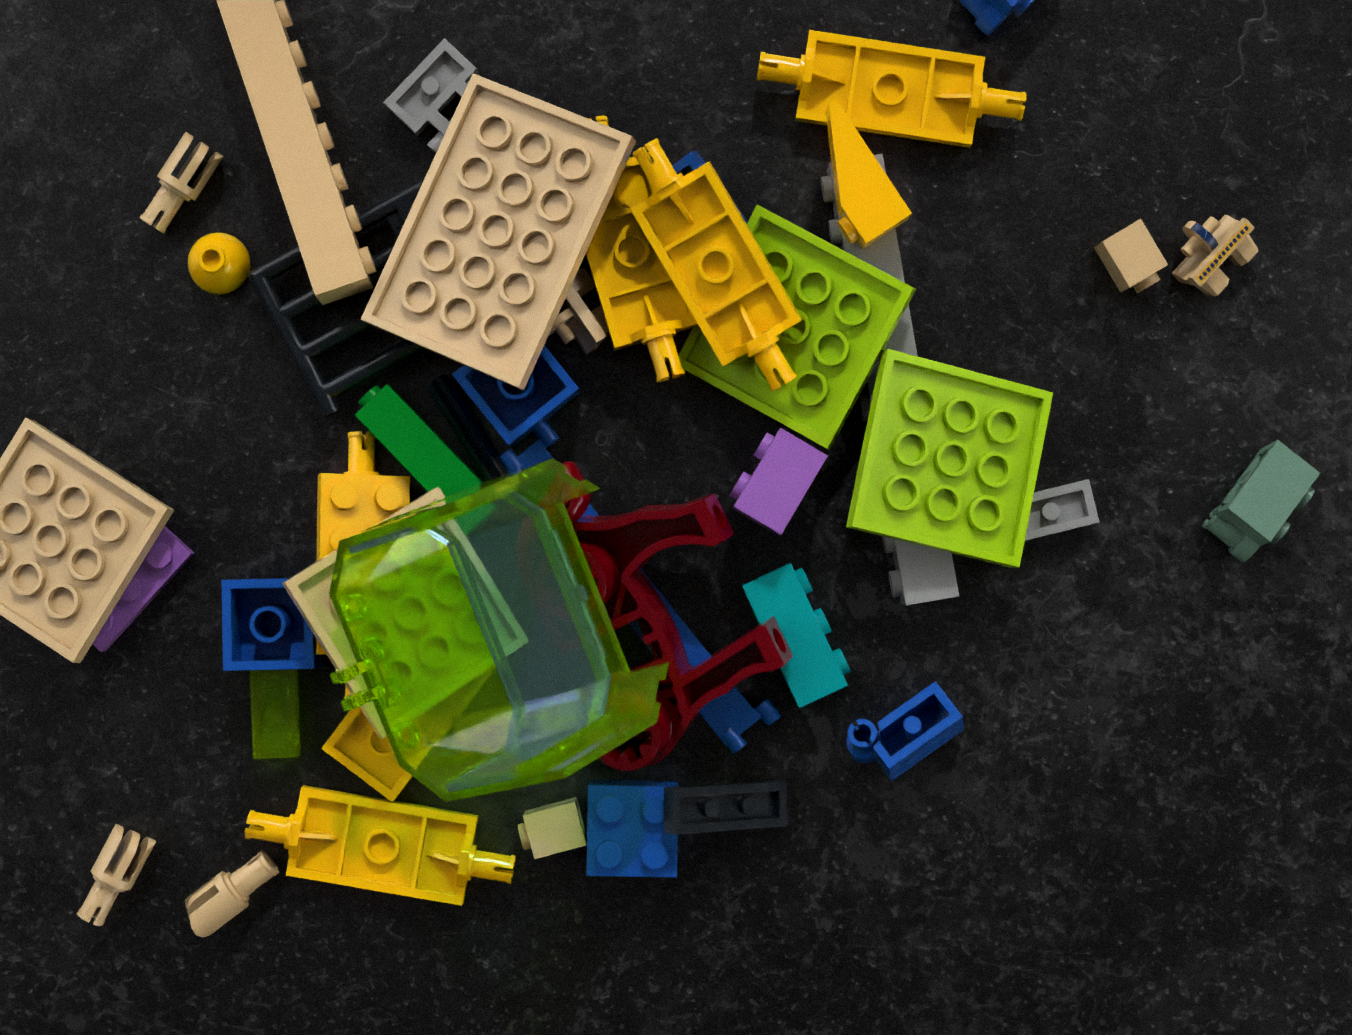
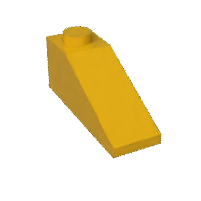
[825,99,912,250]

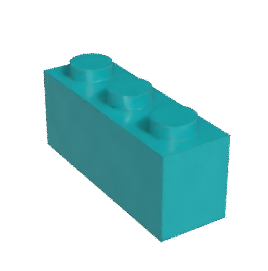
[741,563,851,708]

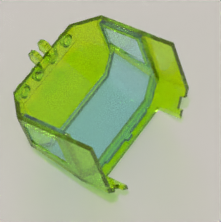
[329,458,669,802]

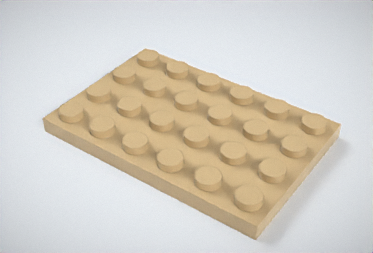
[361,73,636,391]

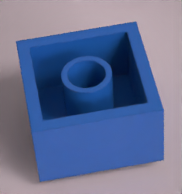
[452,345,581,448]
[221,578,323,671]
[586,780,679,877]

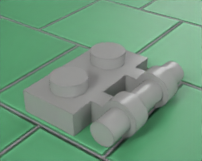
[383,38,478,154]

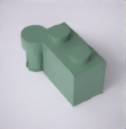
[1202,440,1320,563]

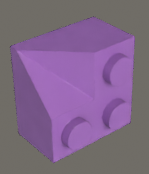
[729,428,828,535]

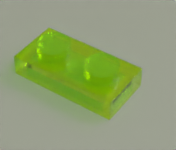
[250,669,301,759]

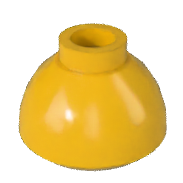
[188,232,250,294]

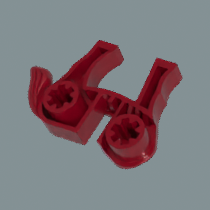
[520,461,793,771]

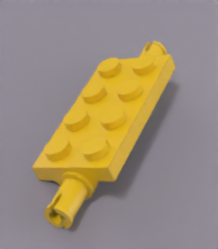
[757,30,1027,148]
[585,115,699,382]
[630,138,802,391]
[315,431,410,701]
[245,785,516,906]

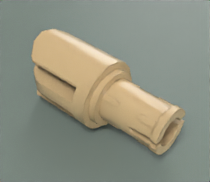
[139,132,224,234]
[77,824,156,926]
[185,850,279,937]

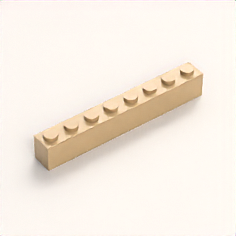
[216,0,377,305]

